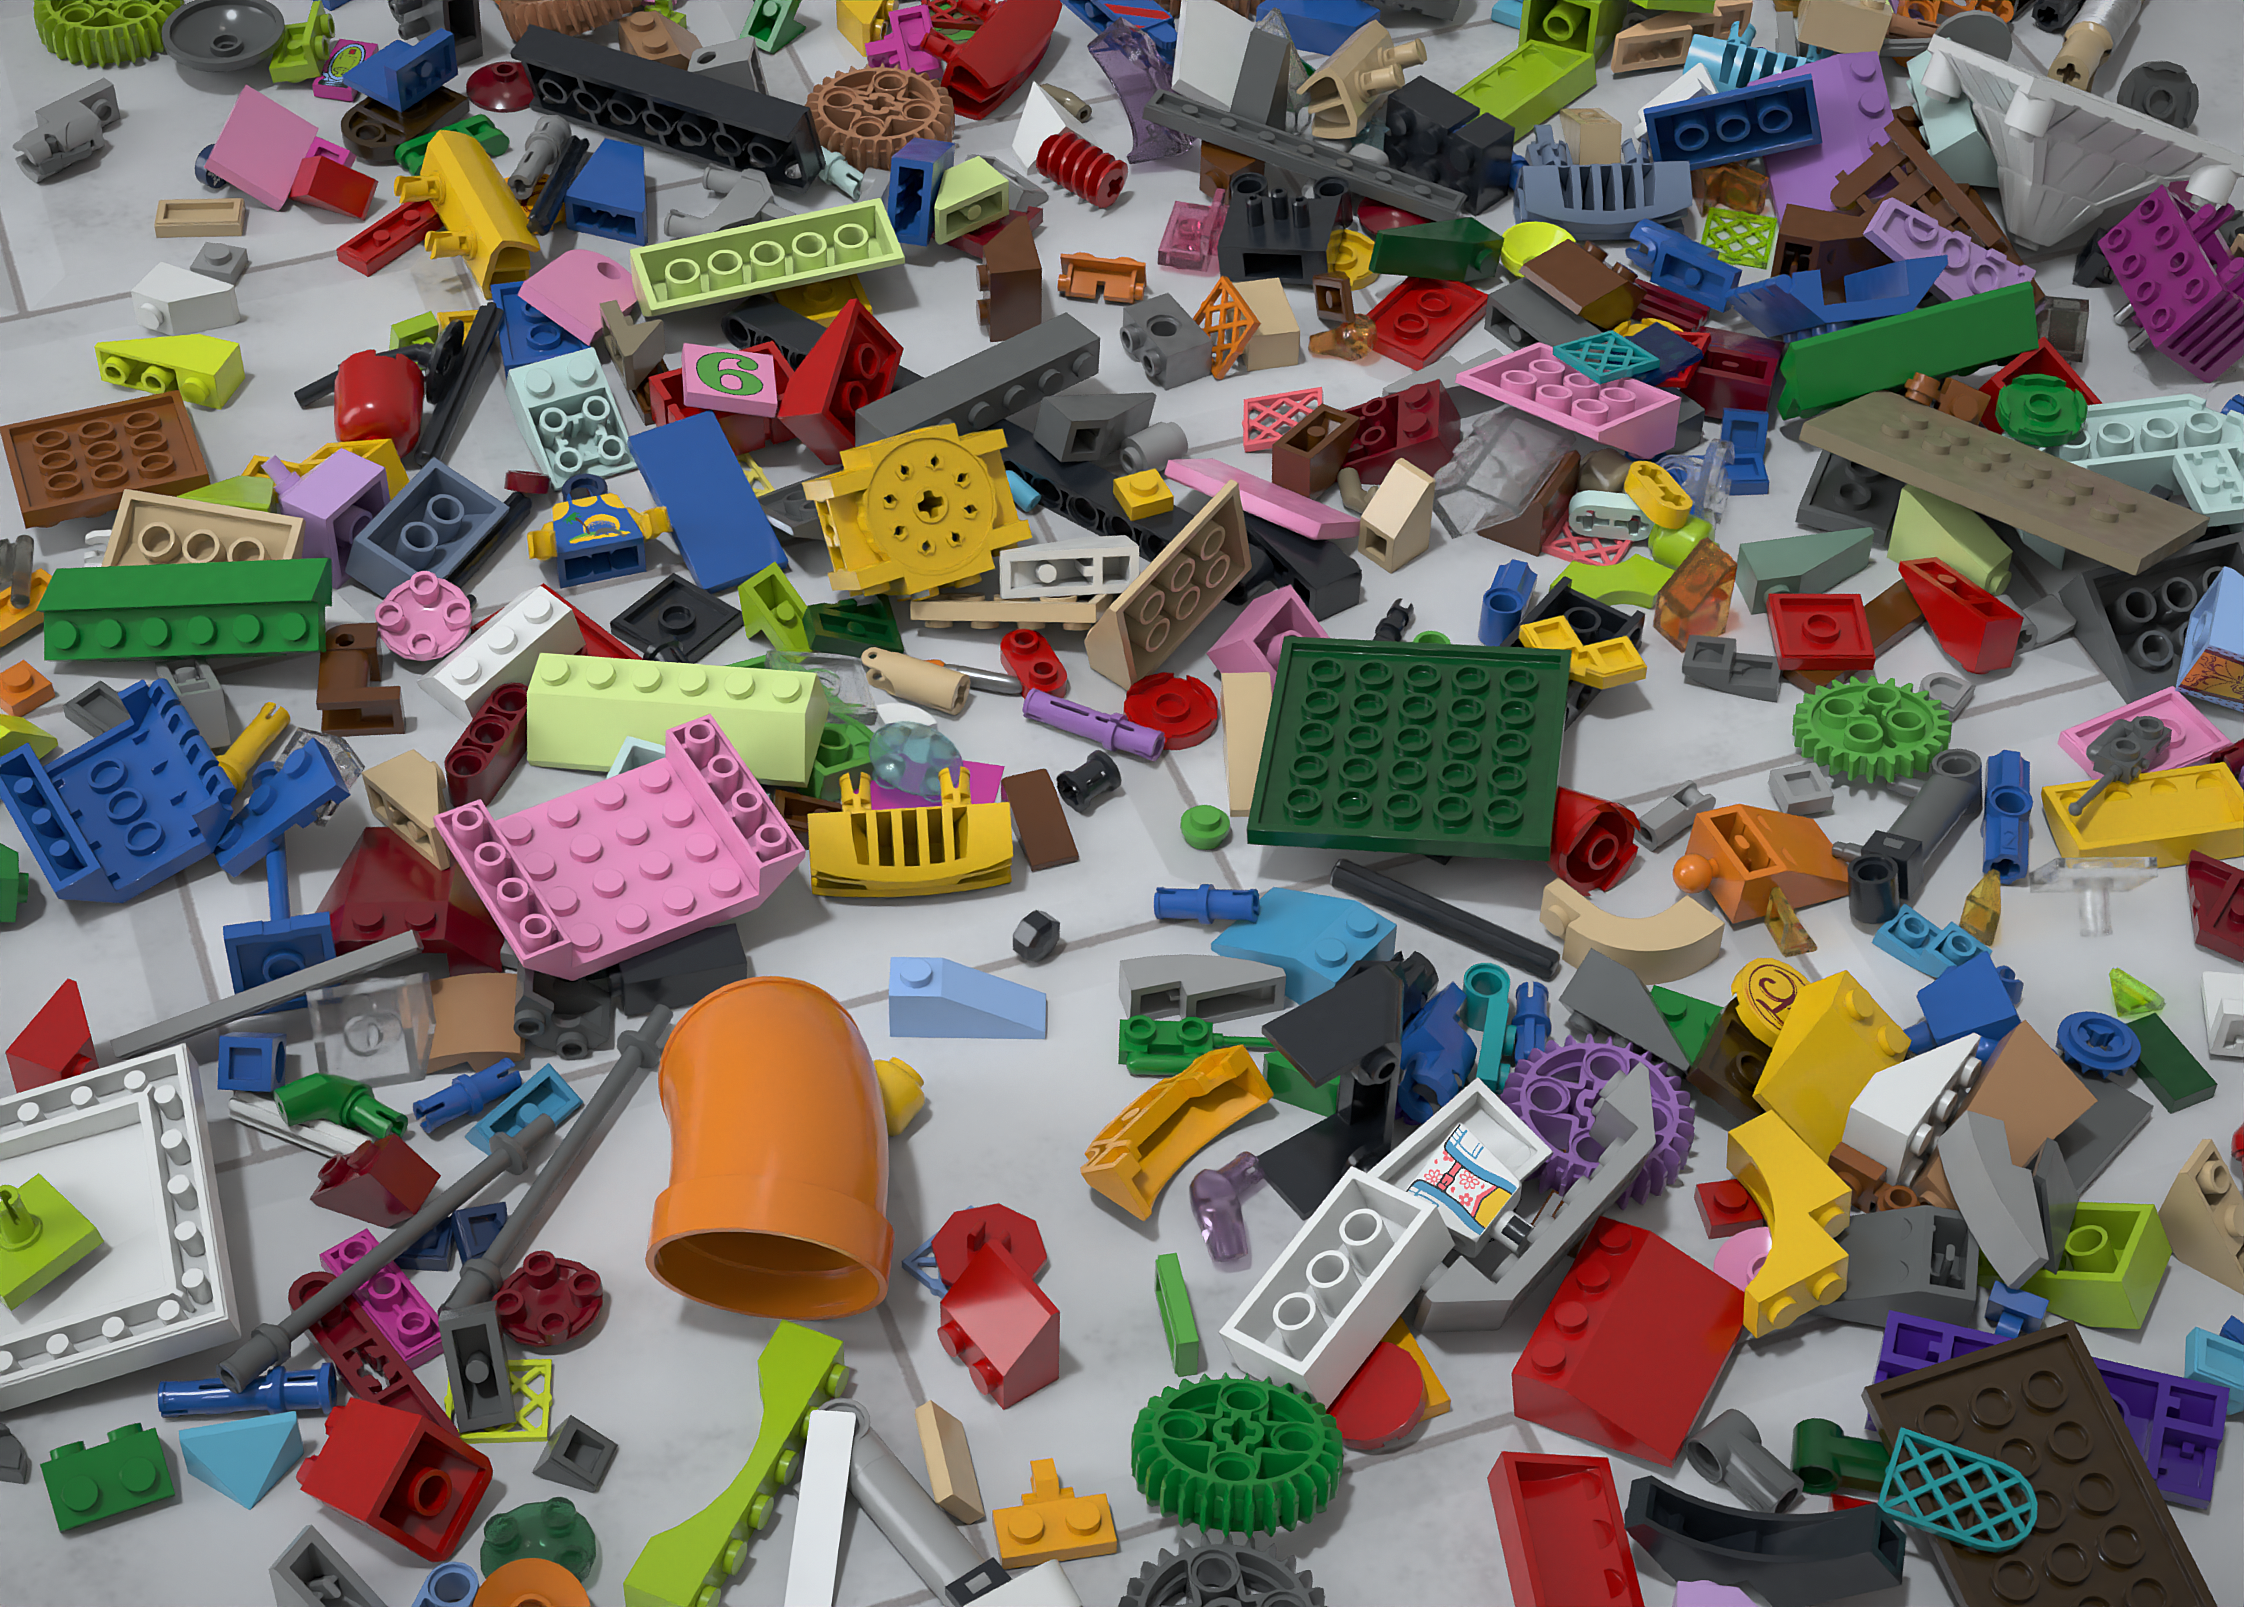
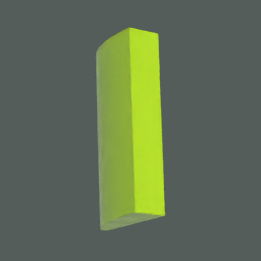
[1454,39,1597,142]

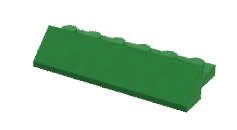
[1776,281,2039,421]
[36,558,332,662]

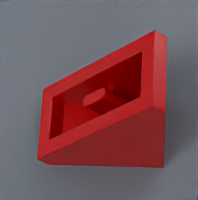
[288,155,379,221]

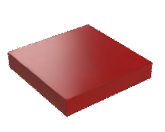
[1766,594,1876,670]

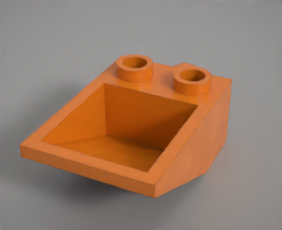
[1672,803,1849,924]

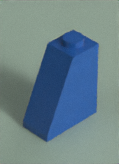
[1256,0,1381,56]
[887,137,955,247]
[564,138,648,247]

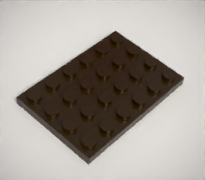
[1861,1320,2218,1607]

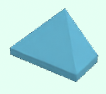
[179,1411,304,1510]

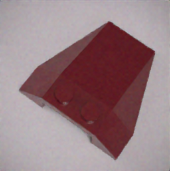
[315,827,505,982]

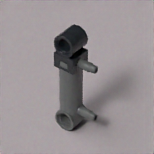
[1831,748,1982,924]

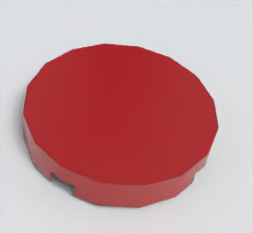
[1123,672,1218,750]
[1326,1341,1428,1450]

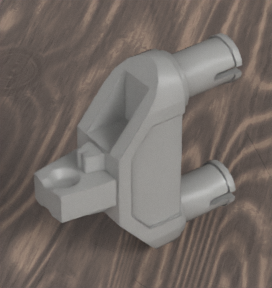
[664,163,796,239]

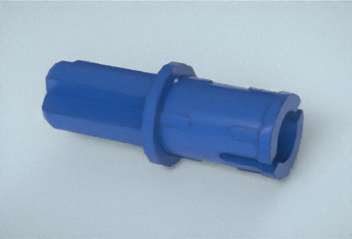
[1511,981,1552,1065]

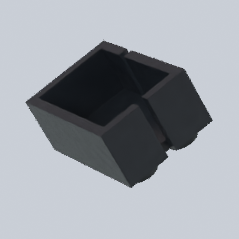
[1383,75,1515,217]

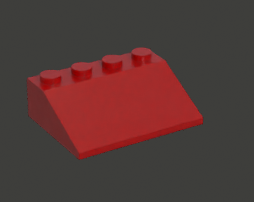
[1511,1216,1745,1468]

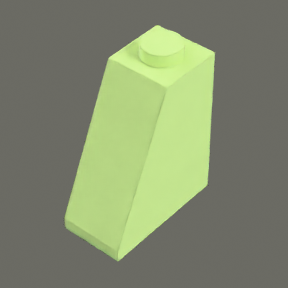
[1887,484,2013,596]

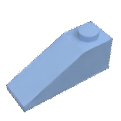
[889,957,1046,1039]

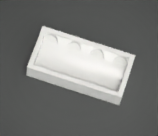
[1368,1077,1553,1190]

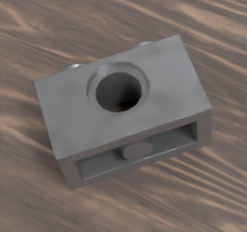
[1120,292,1213,390]

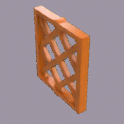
[1193,276,1261,380]

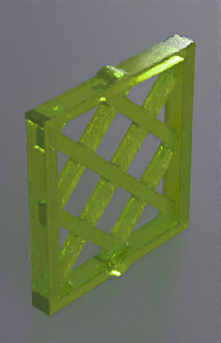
[1701,207,1778,270]

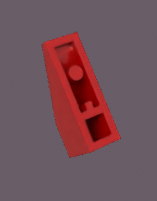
[1898,557,2024,674]

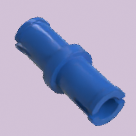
[1154,884,1260,924]
[412,1057,522,1133]

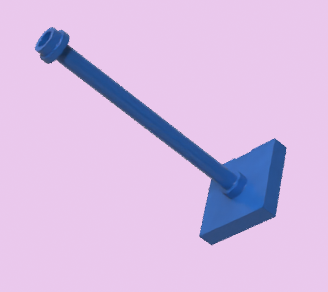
[223,761,344,1016]

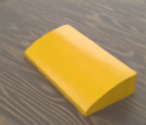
[2041,762,2244,880]

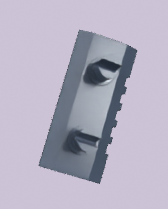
[1513,138,1692,240]

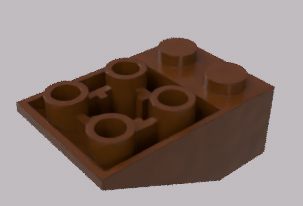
[1770,203,1894,305]

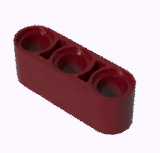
[444,683,529,808]

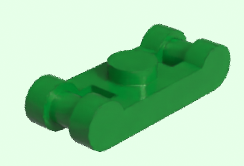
[395,114,510,176]

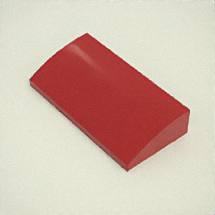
[1487,1451,1645,1607]

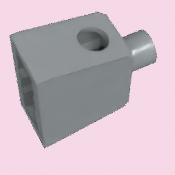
[687,37,769,95]

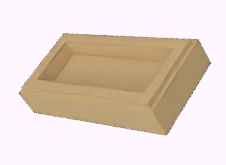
[154,198,246,238]
[915,1400,985,1525]

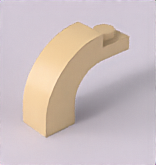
[1539,878,1725,985]

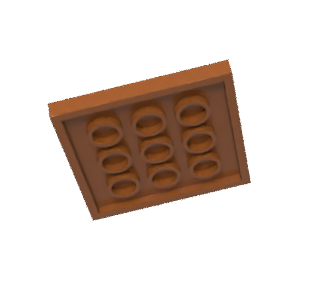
[0,390,211,529]

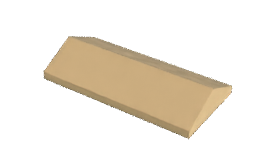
[101,489,306,567]

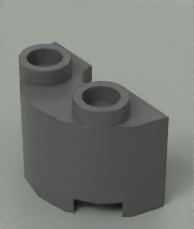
[514,961,611,1060]

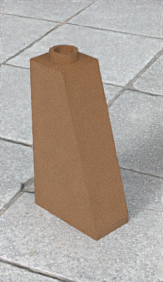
[1910,1020,2098,1211]

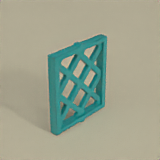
[1552,330,1660,385]

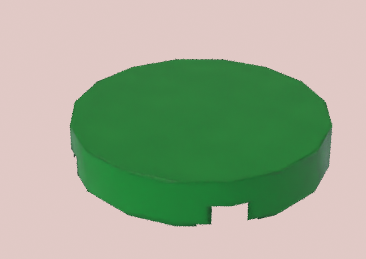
[1995,374,2088,447]

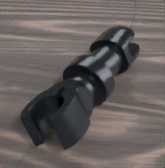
[1373,598,1414,642]

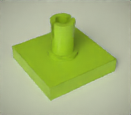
[0,1173,104,1311]

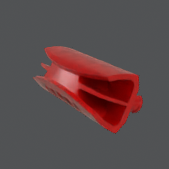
[919,0,1063,120]

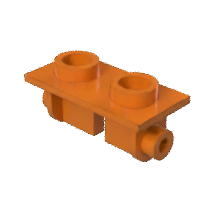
[1057,252,1147,304]

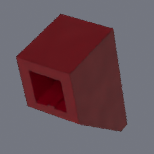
[310,1133,441,1228]

